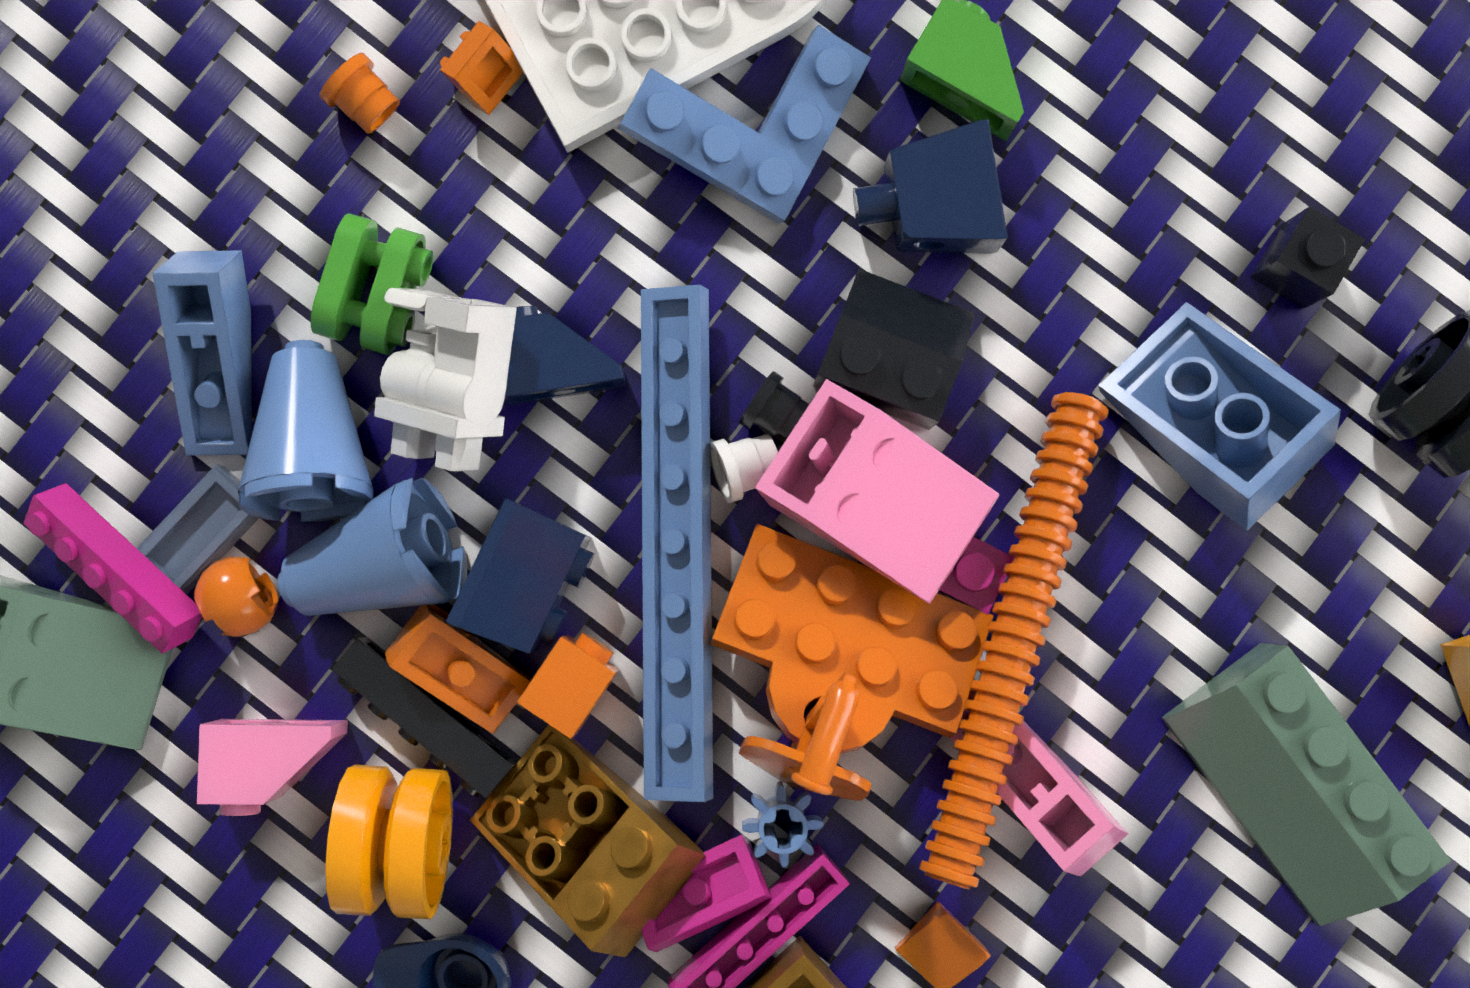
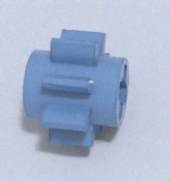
[742,781,823,868]

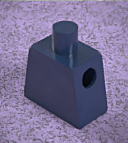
[853,119,1008,254]

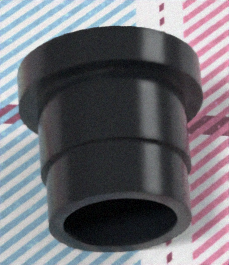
[739,371,809,444]

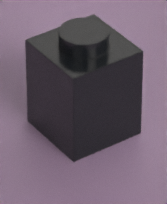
[1250,206,1365,308]

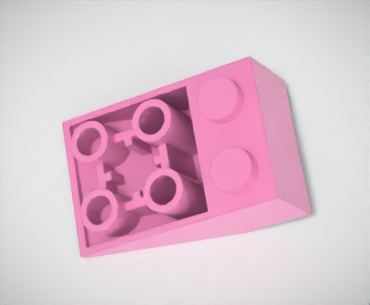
[755,379,999,604]

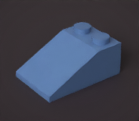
[1099,302,1341,531]

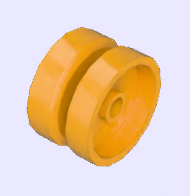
[325,765,453,919]

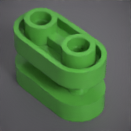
[311,213,433,355]

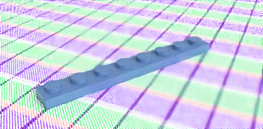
[641,285,713,802]

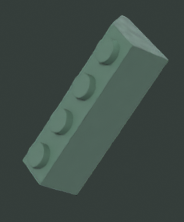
[1161,643,1451,926]

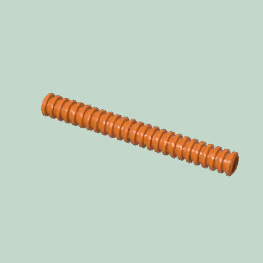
[919,392,1109,890]

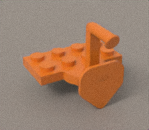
[710,524,994,801]

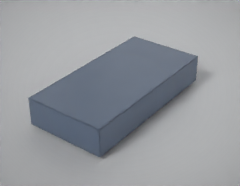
[137,464,259,595]

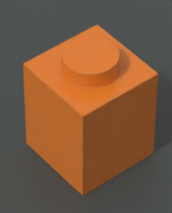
[517,632,620,739]

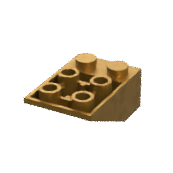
[470,725,706,957]

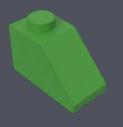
[900,0,1024,141]

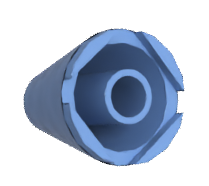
[238,340,373,522]
[278,478,467,616]

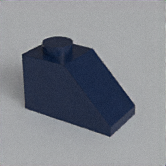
[503,306,628,406]

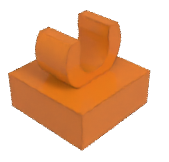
[440,21,523,115]

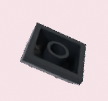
[813,269,975,430]

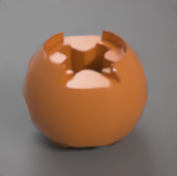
[194,557,279,637]

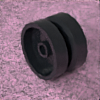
[1369,310,1470,478]

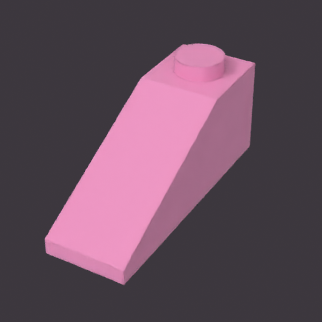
[951,690,1129,877]

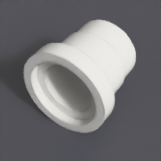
[710,434,778,503]

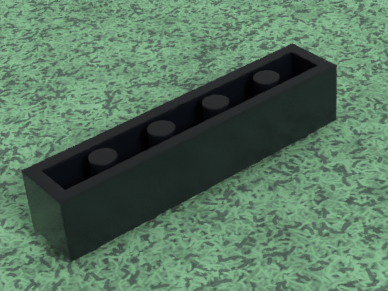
[331,637,517,798]

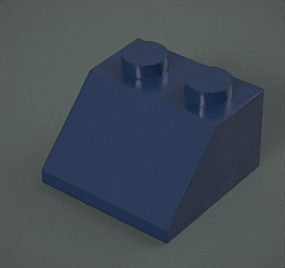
[446,498,595,654]

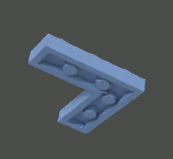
[617,25,871,224]

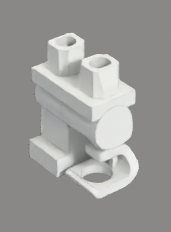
[374,288,517,472]

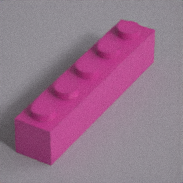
[23,483,202,654]
[668,844,850,988]

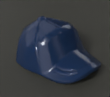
[373,933,511,988]

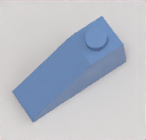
[152,250,252,456]

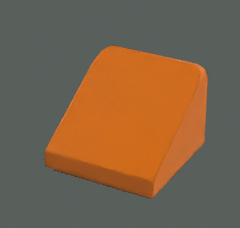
[894,901,991,988]

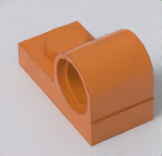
[385,604,531,734]

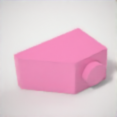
[197,719,348,816]

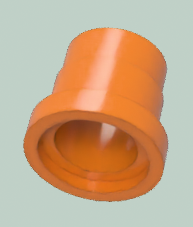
[319,53,400,134]

